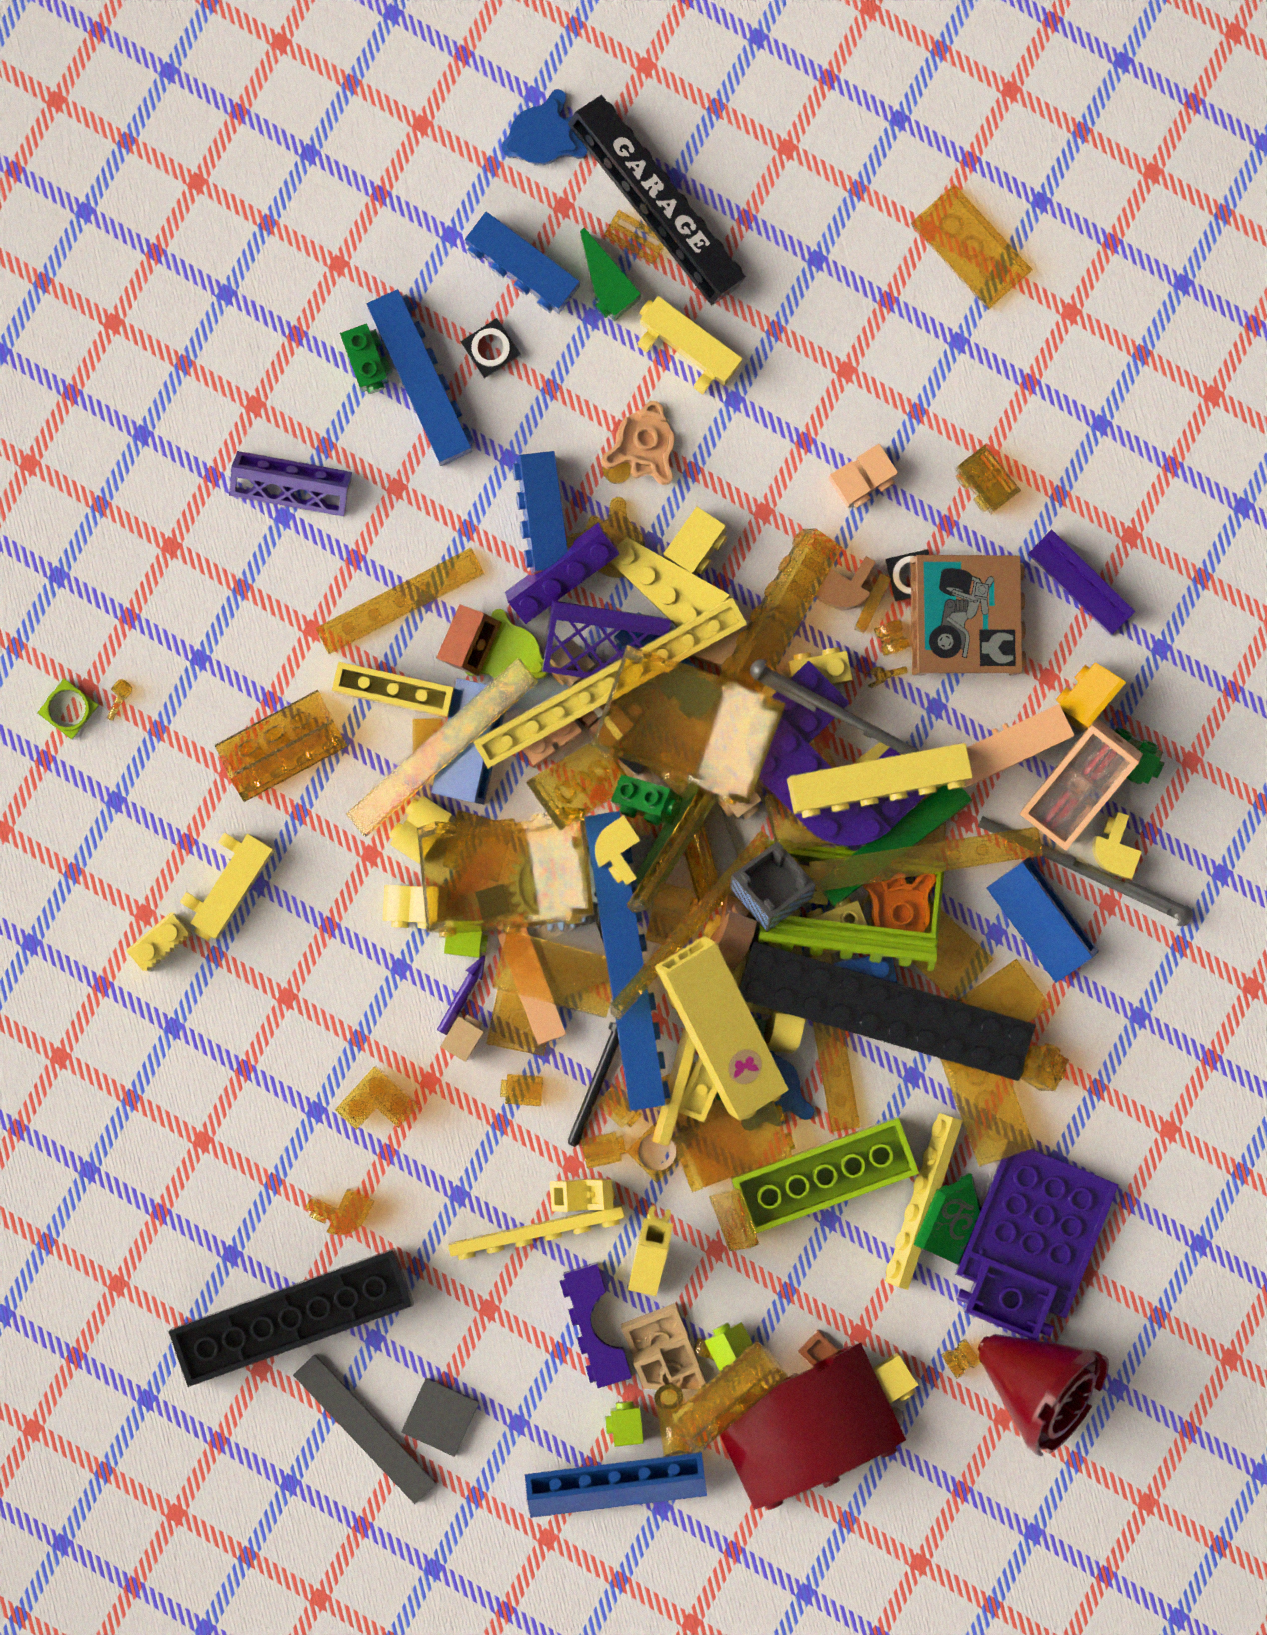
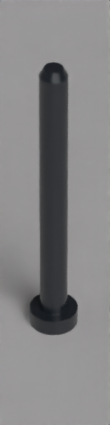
[568,1022,619,1147]

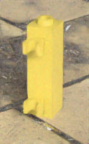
[637,296,743,395]
[180,833,275,941]
[628,1206,673,1296]

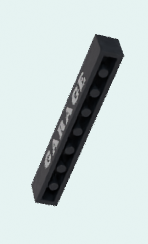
[568,94,746,306]

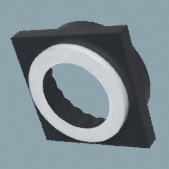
[460,318,521,379]
[885,549,929,602]

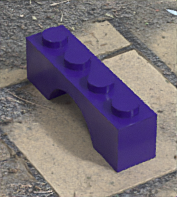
[505,523,620,624]
[560,1262,632,1388]

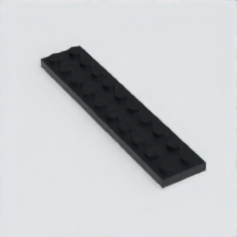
[739,941,1036,1081]

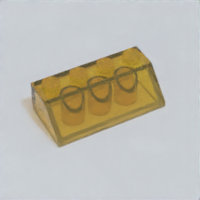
[215,689,348,802]

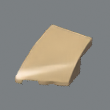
[621,1303,709,1393]

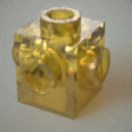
[1020,1043,1069,1091]

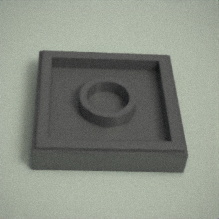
[401,1377,479,1457]

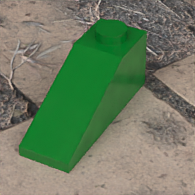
[580,227,641,321]

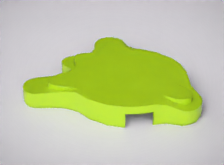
[465,609,548,686]

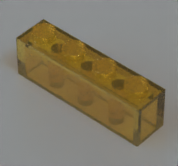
[668,1341,788,1453]

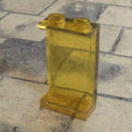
[672,1101,796,1192]

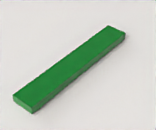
[816,785,972,907]

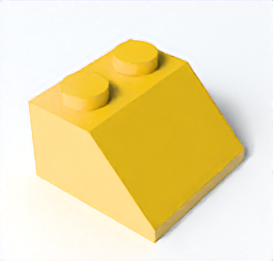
[1055,662,1126,732]

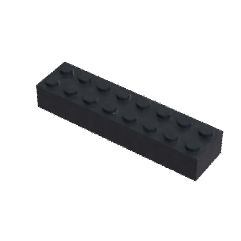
[168,1248,414,1387]

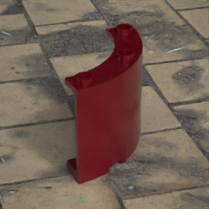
[709,1343,906,1510]

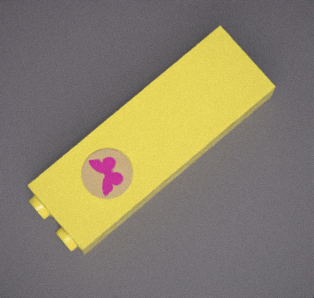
[655,936,789,1121]

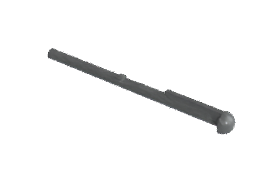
[750,659,920,755]
[978,816,1193,926]

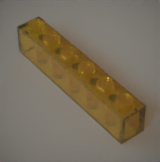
[718,528,843,698]

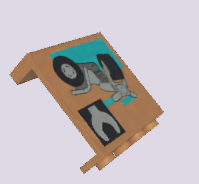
[910,555,1026,675]

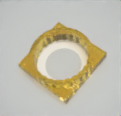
[626,1120,688,1183]

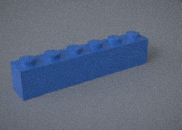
[366,289,474,466]
[525,1452,707,1518]

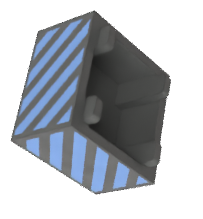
[730,841,816,932]

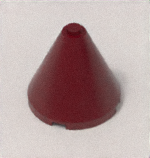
[977,1334,1109,1456]

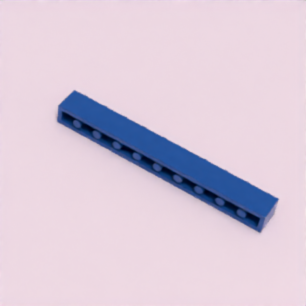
[584,811,670,1111]

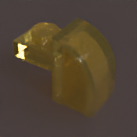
[305,1188,375,1235]

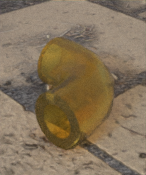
[654,1384,693,1457]

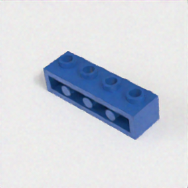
[465,211,580,314]
[512,451,568,575]

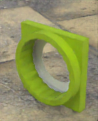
[37,678,99,740]

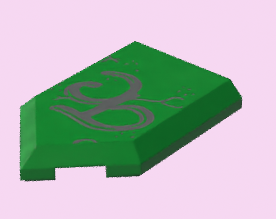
[913,1173,981,1265]

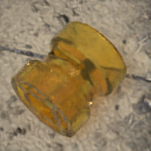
[873,619,911,657]
[941,1338,981,1379]

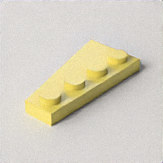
[610,537,731,627]

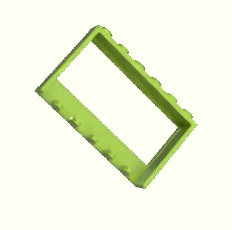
[757,839,945,971]

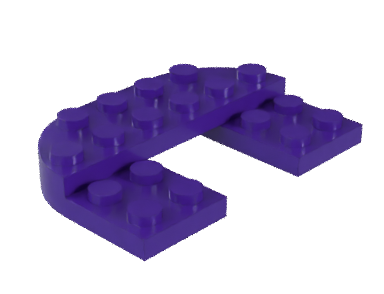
[748,661,925,846]

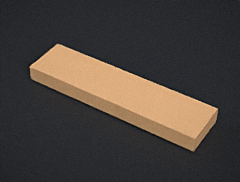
[497,925,566,1046]

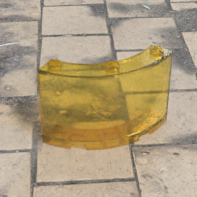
[591,645,786,805]
[417,808,594,938]

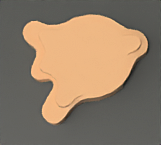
[601,401,675,485]

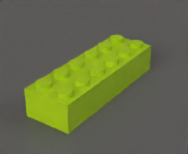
[731,1117,919,1235]

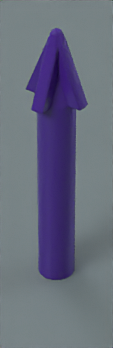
[437,955,486,1035]

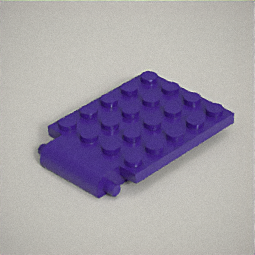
[955,1140,1119,1340]

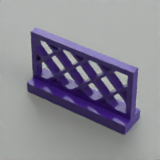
[542,600,671,689]

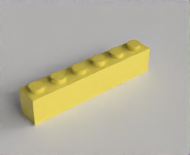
[787,743,973,818]

